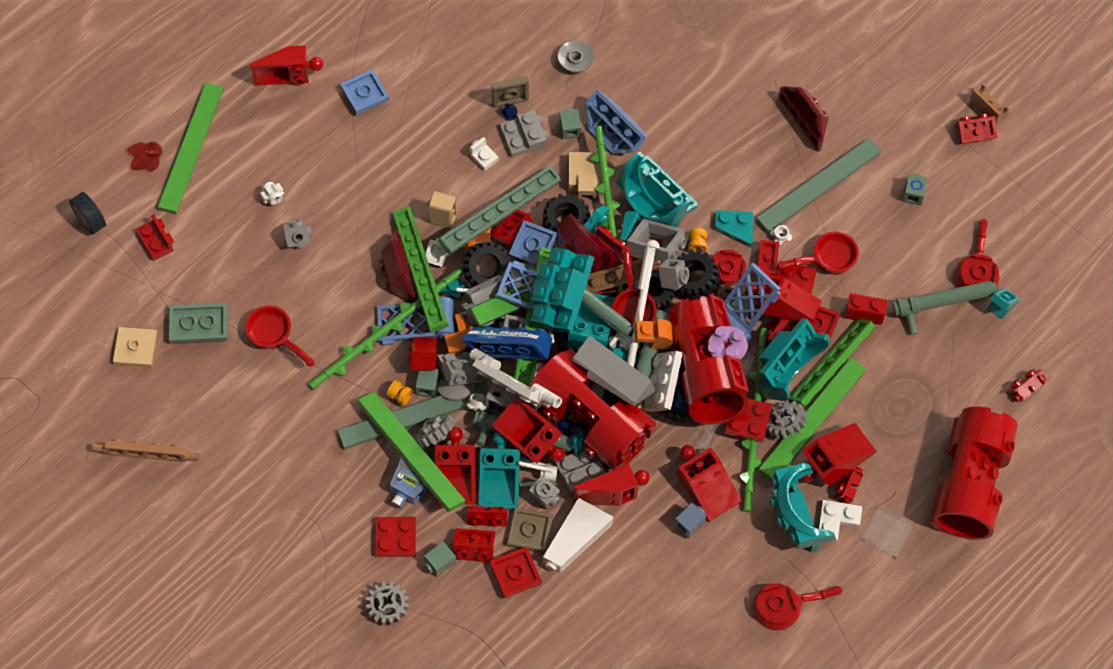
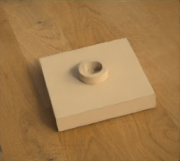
[113,327,158,367]

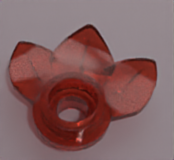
[127,142,163,172]

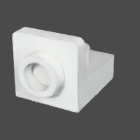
[470,137,499,171]
[426,237,447,267]
[608,333,639,353]

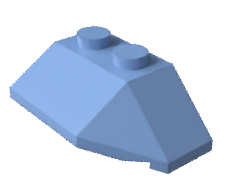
[585,89,647,154]

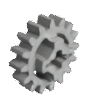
[767,400,808,439]
[415,413,455,448]
[366,581,410,626]

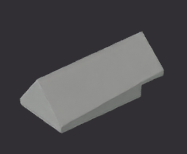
[573,335,656,406]

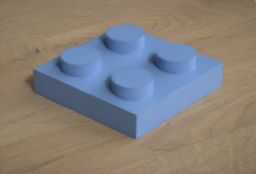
[340,69,389,115]
[509,220,558,266]

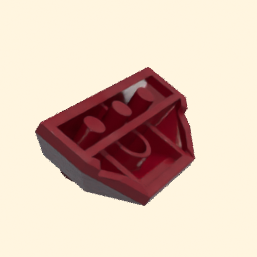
[778,86,828,152]
[558,213,624,274]
[379,231,418,303]

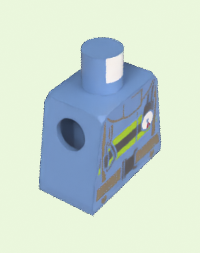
[390,458,429,508]

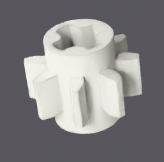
[260,182,284,205]

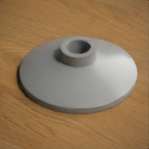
[558,40,594,73]
[437,375,476,400]

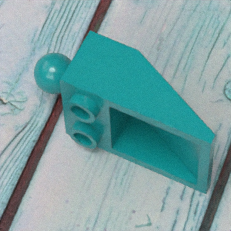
[567,293,615,352]
[479,431,521,509]

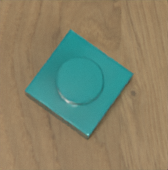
[442,279,466,301]

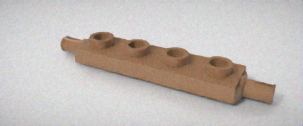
[586,258,662,293]
[92,439,199,462]

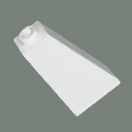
[543,498,613,573]

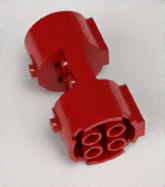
[666,294,749,425]
[529,348,656,470]
[929,406,1018,540]

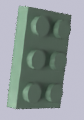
[169,303,228,343]

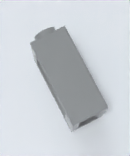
[627,219,687,265]

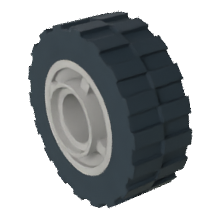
[69,192,106,234]

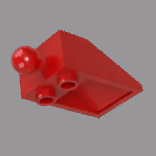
[250,45,324,86]
[745,275,822,323]
[492,395,565,464]
[801,423,877,487]
[435,427,475,505]
[676,445,742,522]
[573,464,650,506]

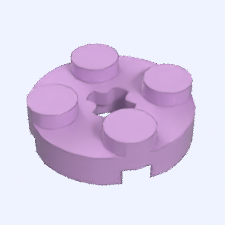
[708,326,748,360]

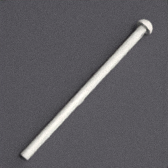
[627,240,660,367]

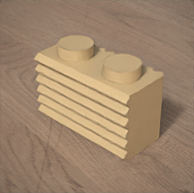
[427,191,457,229]

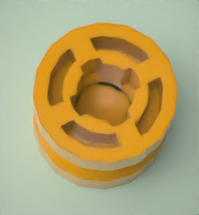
[688,228,707,253]
[386,380,413,406]

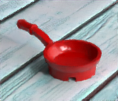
[955,219,1000,287]
[777,231,859,275]
[612,246,657,325]
[245,305,315,367]
[753,583,843,630]

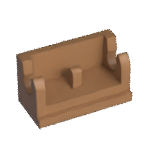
[970,84,1009,124]

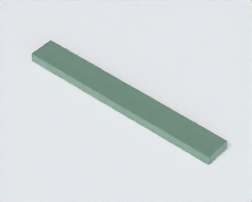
[756,138,881,233]
[438,166,562,255]
[338,382,489,450]

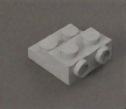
[500,110,549,158]
[436,352,486,386]
[555,449,605,497]

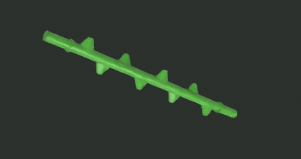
[591,126,623,296]
[309,268,464,389]
[739,328,768,512]

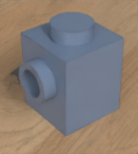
[674,503,706,538]

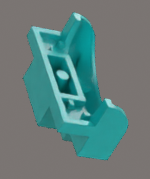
[616,152,698,227]
[530,248,594,334]
[757,318,830,401]
[770,463,836,552]

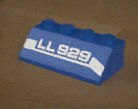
[463,326,552,360]

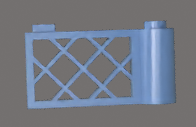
[496,260,559,315]
[724,263,781,342]
[377,297,455,345]

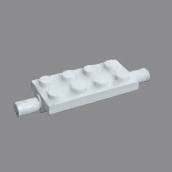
[470,348,562,408]

